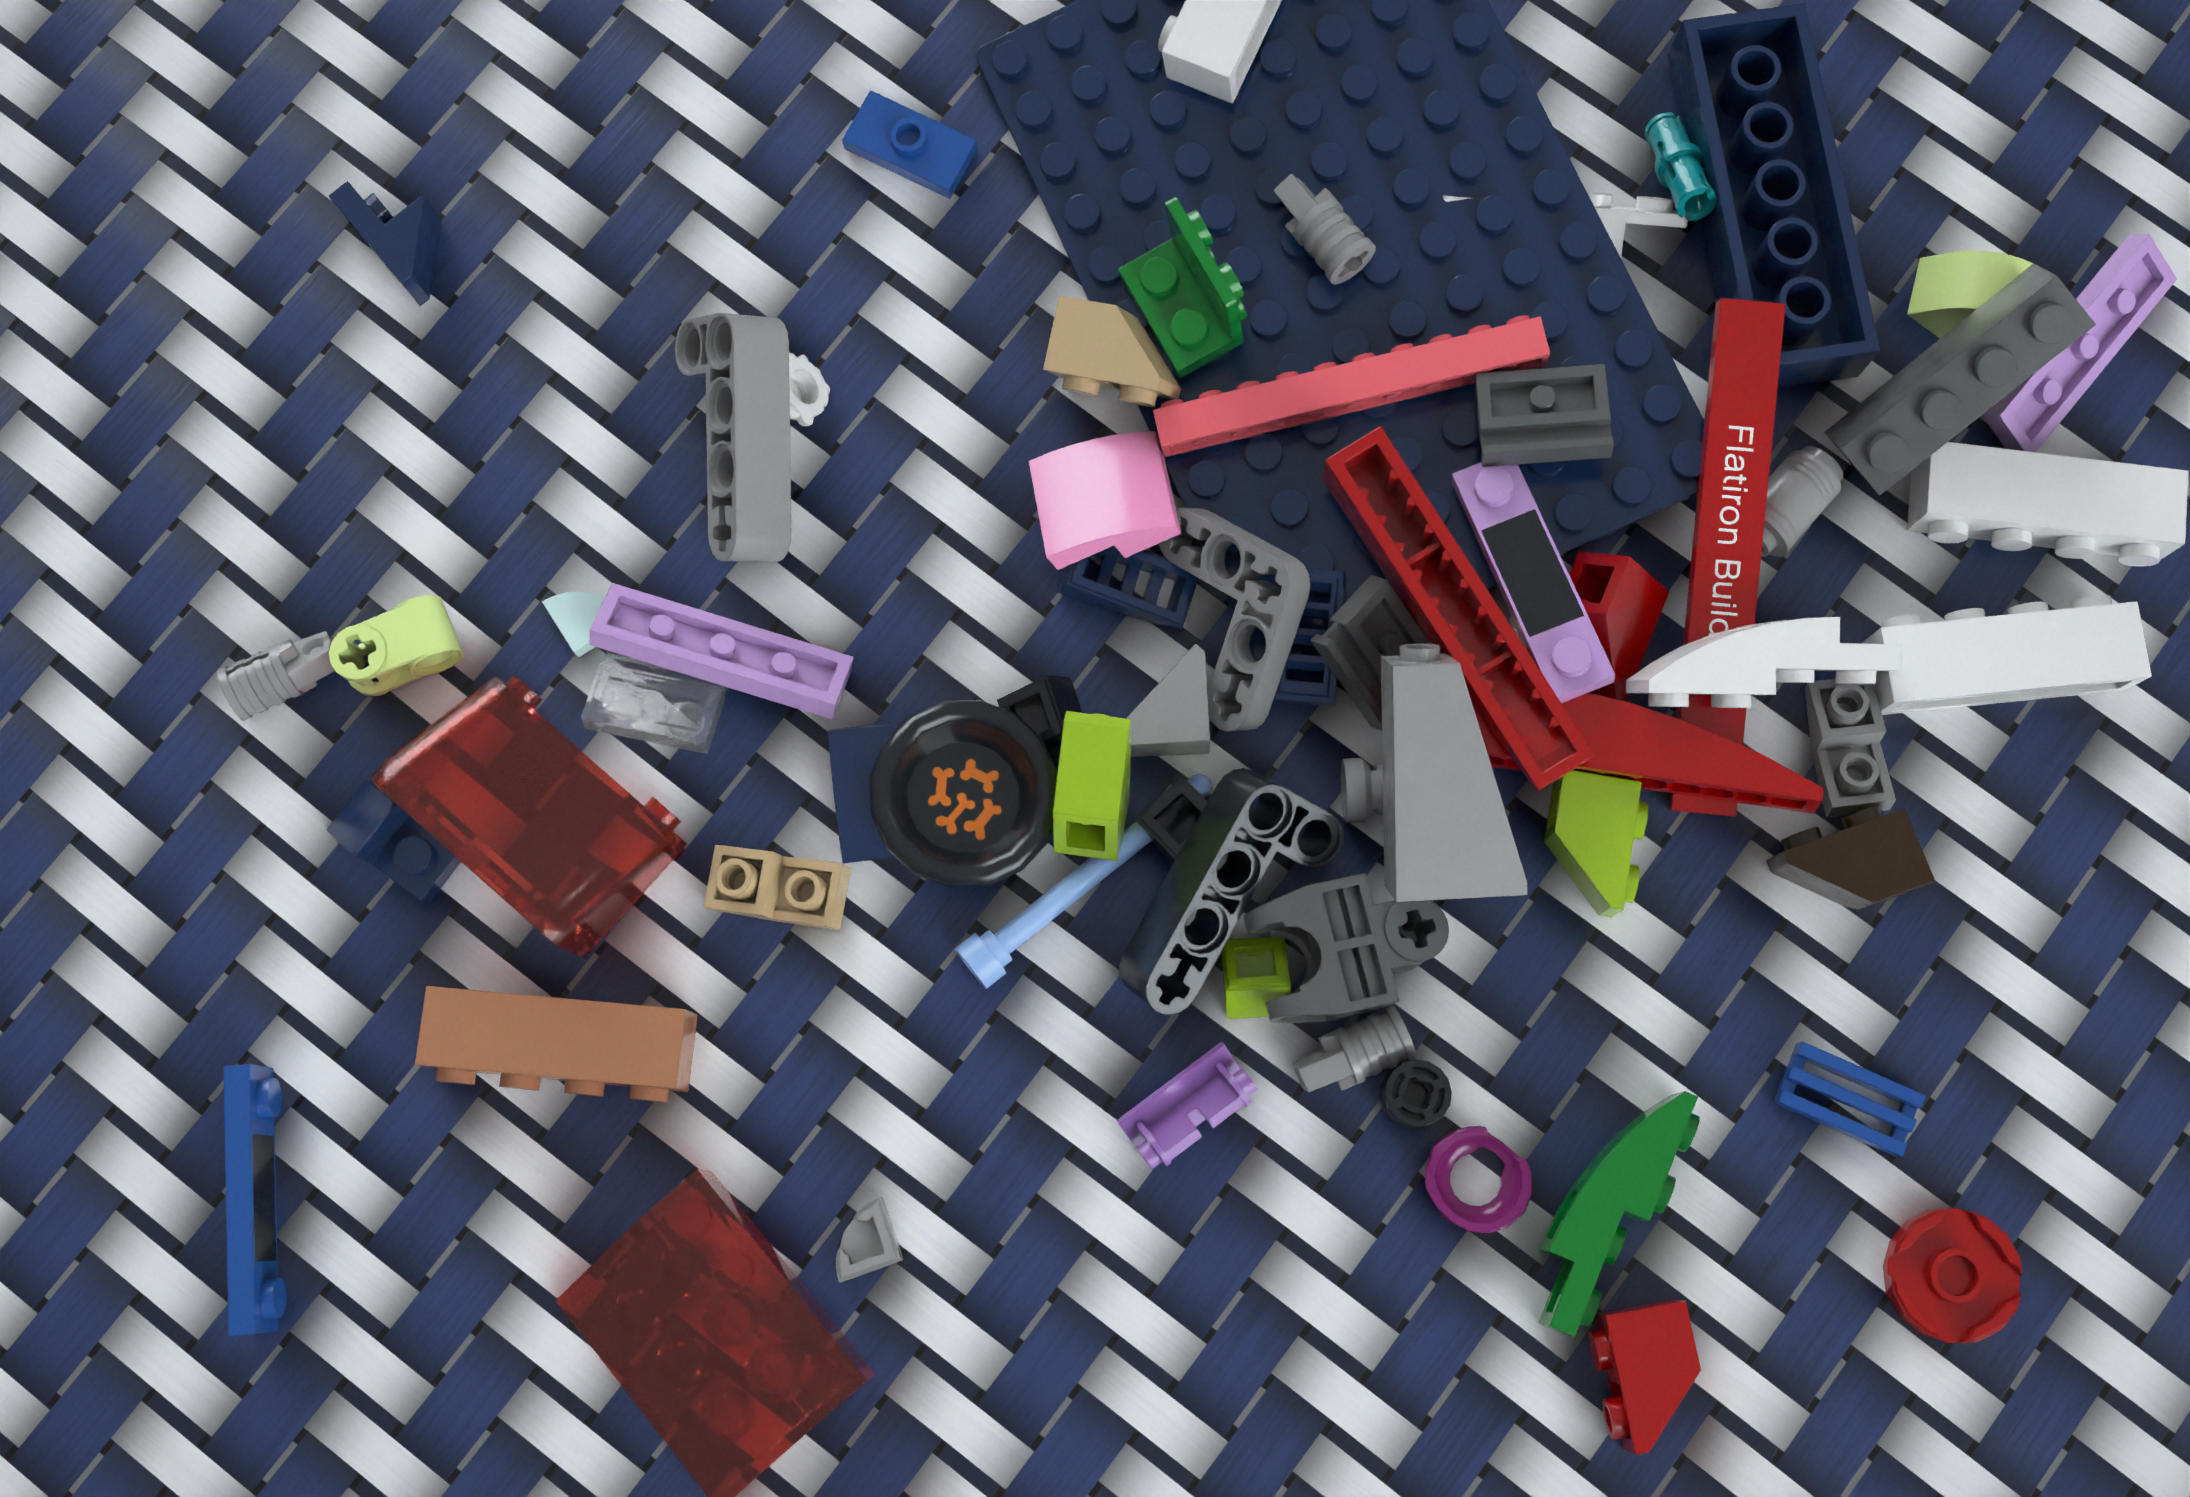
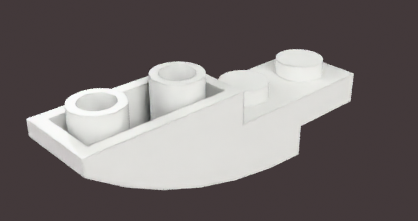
[1626,617,1902,708]

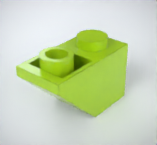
[1053,711,1131,861]
[1544,770,1648,918]

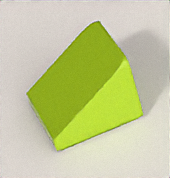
[1221,936,1291,1019]

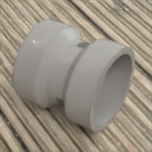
[1341,758,1383,823]

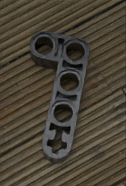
[1119,768,1343,1015]

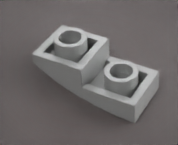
[1805,678,1896,818]

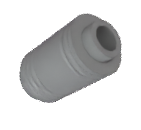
[1761,446,1843,557]

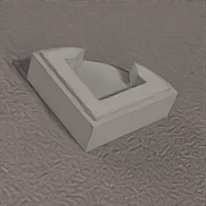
[836,1197,904,1283]

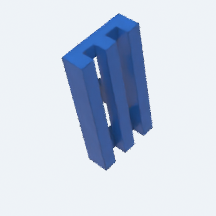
[1773,1041,1926,1157]

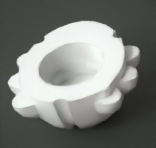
[789,353,830,426]

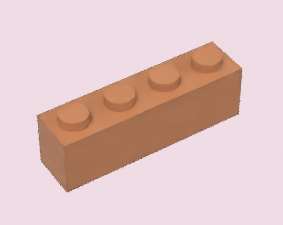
[415,986,698,1103]

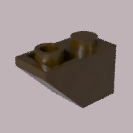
[1766,805,1936,912]

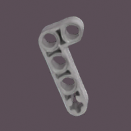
[675,313,791,562]

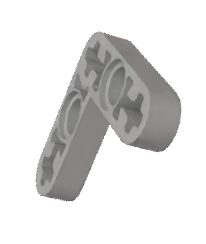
[1159,507,1310,732]

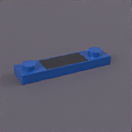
[223,1064,287,1336]

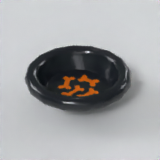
[869,700,1058,887]

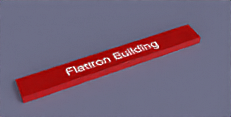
[1667,298,1786,817]

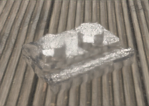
[581,651,727,754]

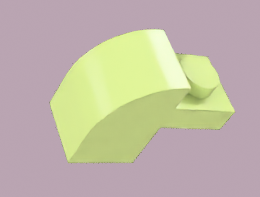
[1907,250,2033,338]

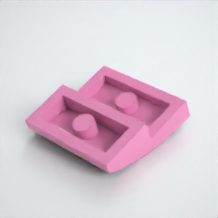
[1029,431,1181,570]

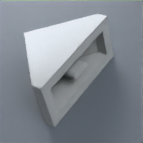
[1126,644,1210,757]

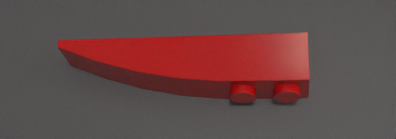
[1322,426,1596,792]
[1473,693,1824,814]

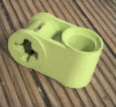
[329,595,464,696]

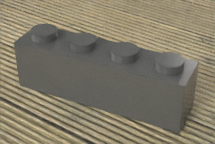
[1824,263,2096,496]

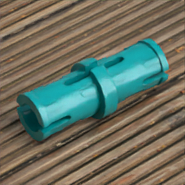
[1644,112,1717,221]

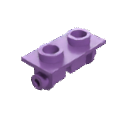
[1116,1041,1258,1169]

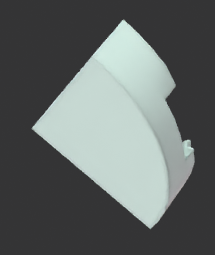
[542,592,605,657]

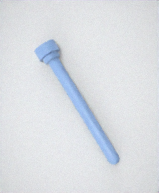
[954,774,1212,989]

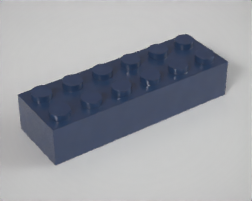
[1667,3,1881,388]

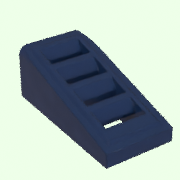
[1057,546,1199,631]
[1273,568,1347,707]

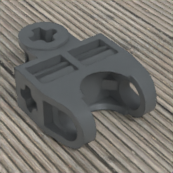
[1243,873,1449,1023]

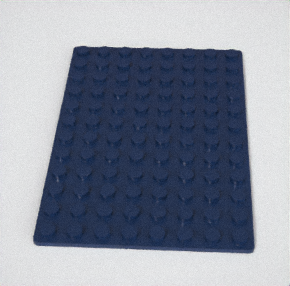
[976,0,1704,680]

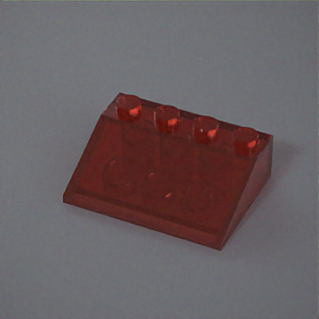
[555,1169,876,1497]

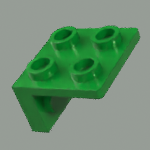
[1118,196,1248,379]

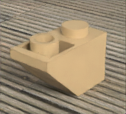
[1043,296,1181,407]

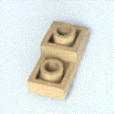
[703,845,851,931]

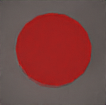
[1883,1208,2023,1343]

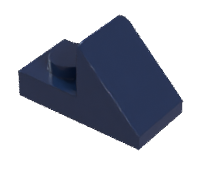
[328,181,441,306]
[327,780,468,904]

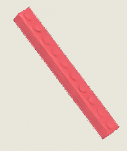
[1153,315,1550,457]

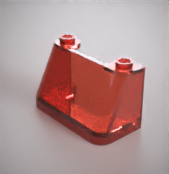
[370,675,687,959]

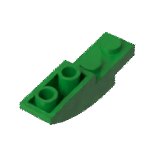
[1538,1091,1700,1337]

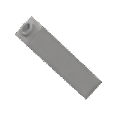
[1381,644,1527,902]

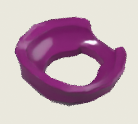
[1425,1126,1533,1234]

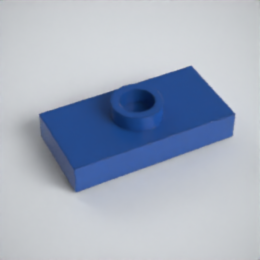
[842,90,978,199]

